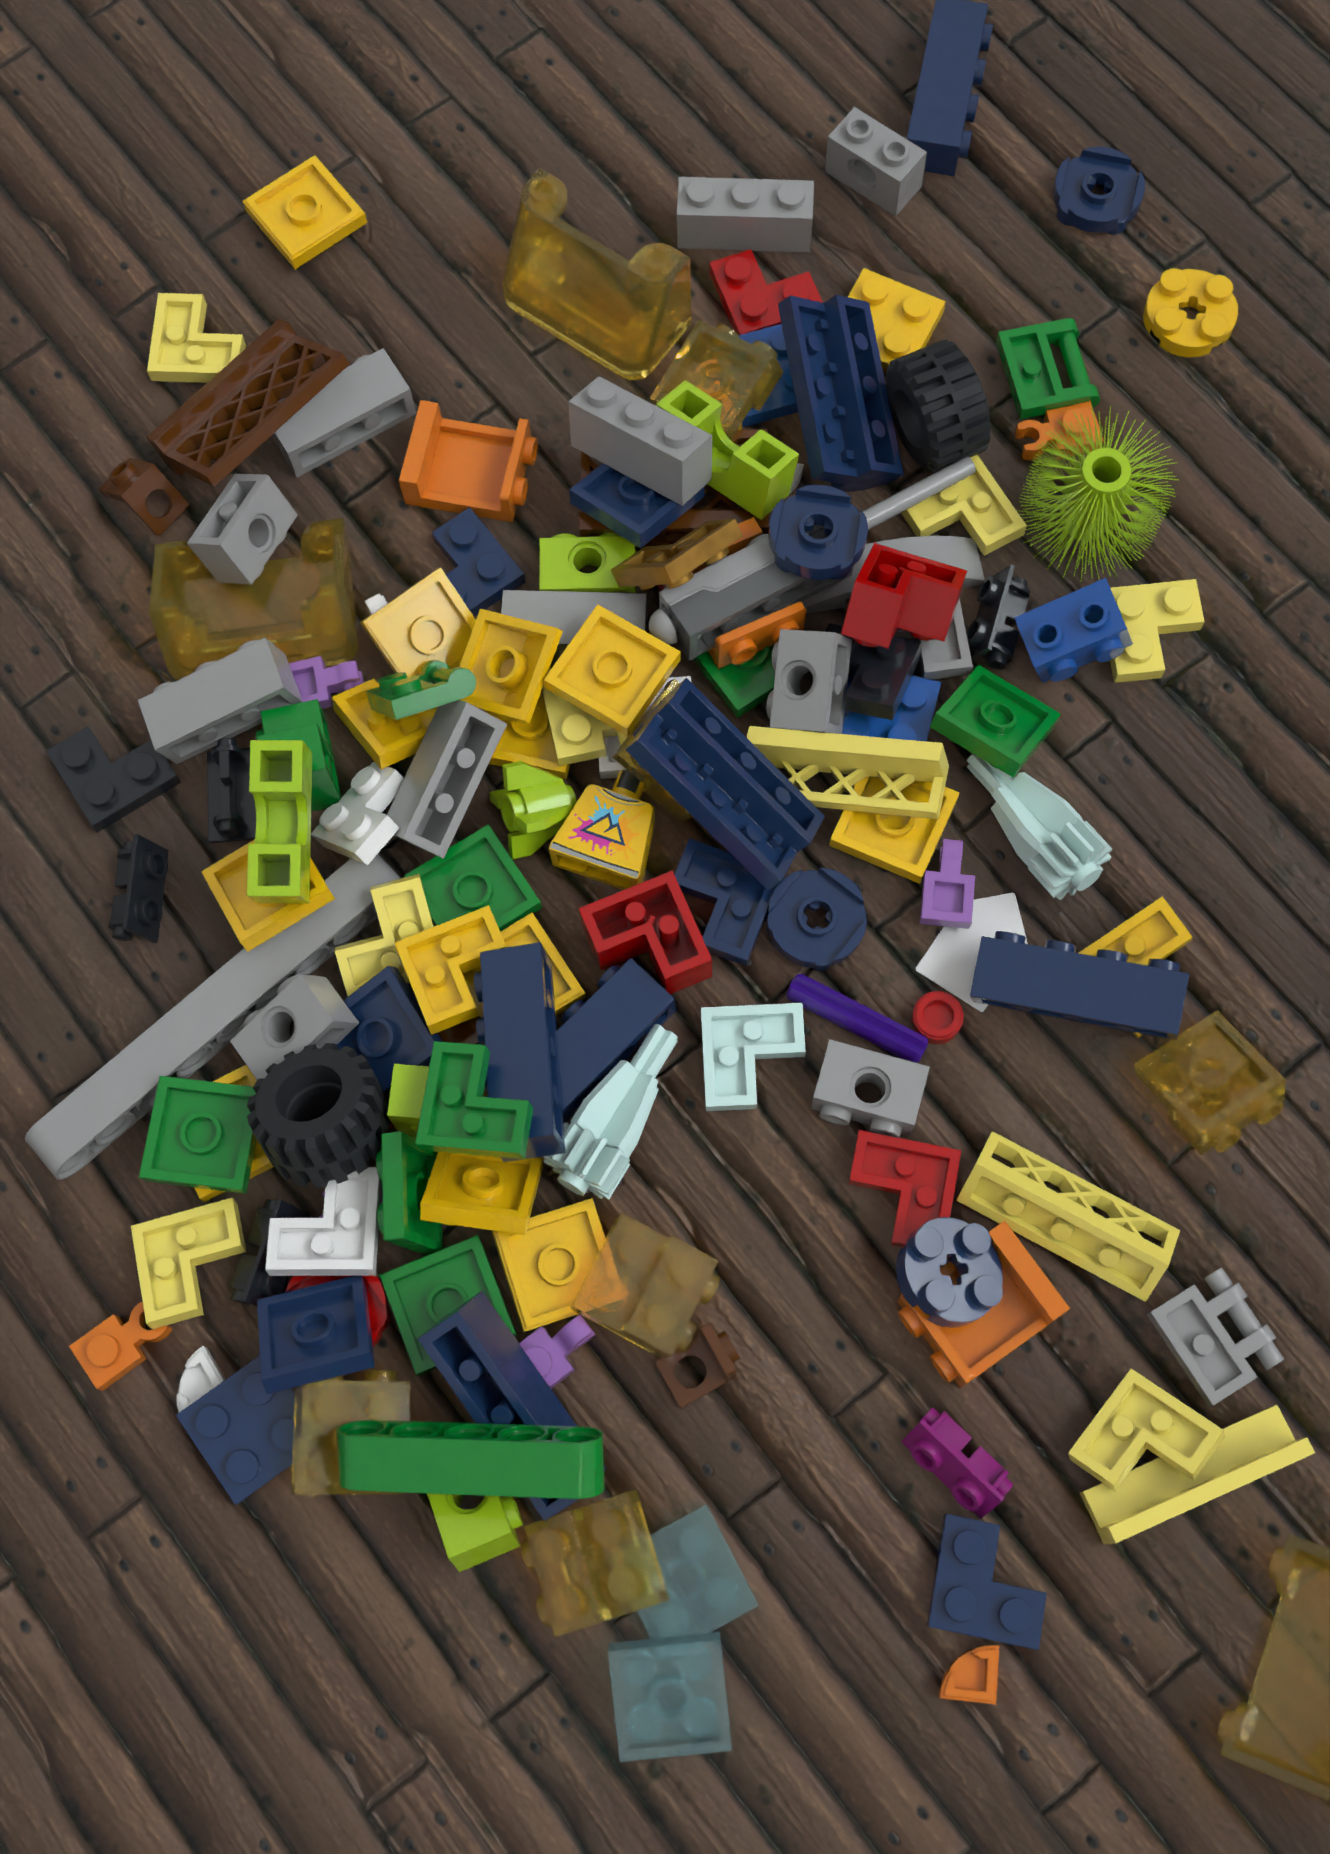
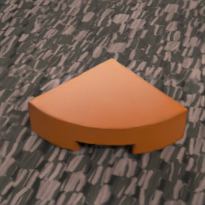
[938,1645,999,1705]

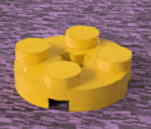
[1143,268,1238,357]

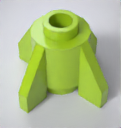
[489,761,577,859]

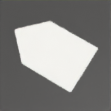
[916,893,1028,1012]

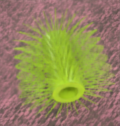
[1016,406,1179,582]

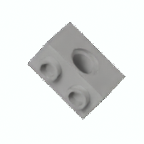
[825,107,927,216]
[187,474,298,585]
[766,629,852,734]
[230,974,359,1080]
[811,1039,930,1138]

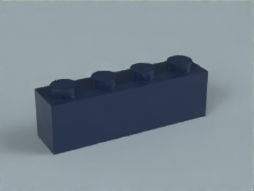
[907,0,993,176]
[970,931,1190,1041]
[474,942,566,1162]
[557,958,676,1124]
[418,1291,606,1521]

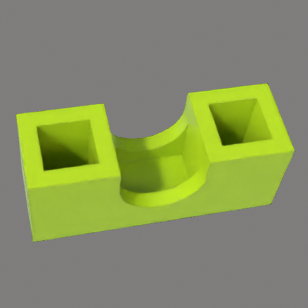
[656,380,799,520]
[247,740,312,903]

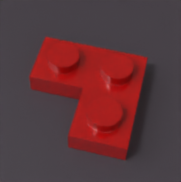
[709,249,823,336]
[848,1130,962,1247]

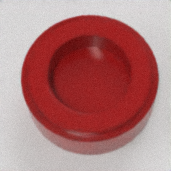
[911,991,964,1044]

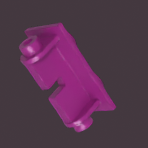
[901,1407,1014,1519]

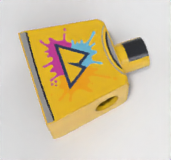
[549,770,655,890]

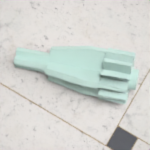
[967,754,1113,900]
[543,1024,678,1200]

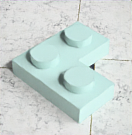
[701,1003,806,1111]

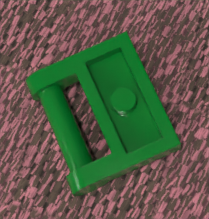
[996,318,1100,420]
[366,660,476,720]

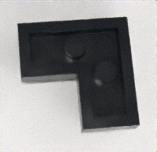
[825,623,921,720]
[46,727,181,833]

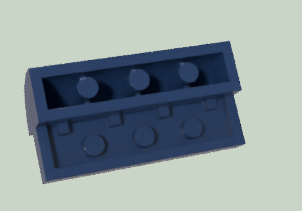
[778,295,904,492]
[626,678,825,890]

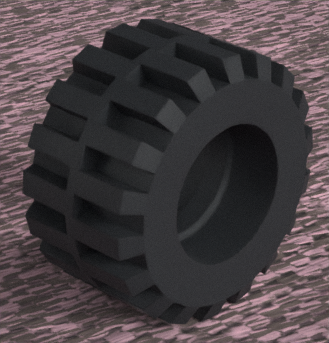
[886,339,991,473]
[247,1043,392,1188]

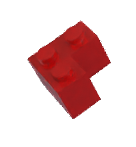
[841,543,968,648]
[578,871,712,994]

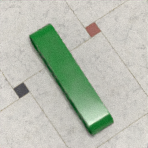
[337,1420,605,1499]

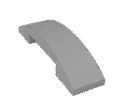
[802,536,985,614]

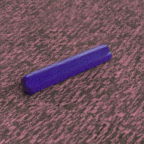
[787,974,929,1063]

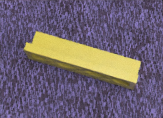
[746,726,949,819]
[956,1131,1180,1302]
[1080,1405,1315,1545]

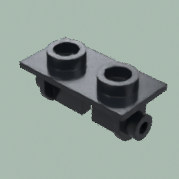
[967,564,1030,670]
[207,738,256,843]
[108,834,169,943]
[229,1199,310,1307]

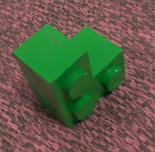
[256,699,342,812]

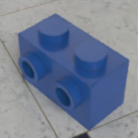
[1014,578,1133,683]

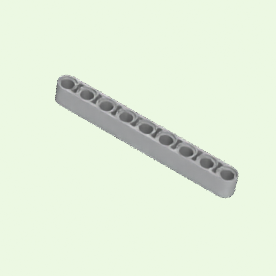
[25,854,401,1180]

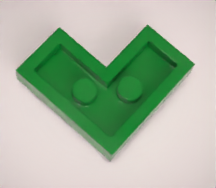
[415,1041,534,1159]

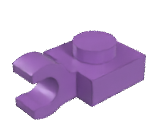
[289,656,364,709]
[919,839,975,929]
[519,1315,596,1389]

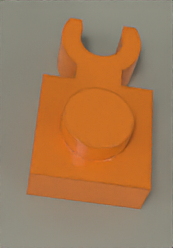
[1015,401,1104,460]
[69,1301,172,1391]

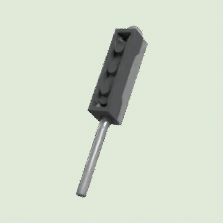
[649,456,976,661]

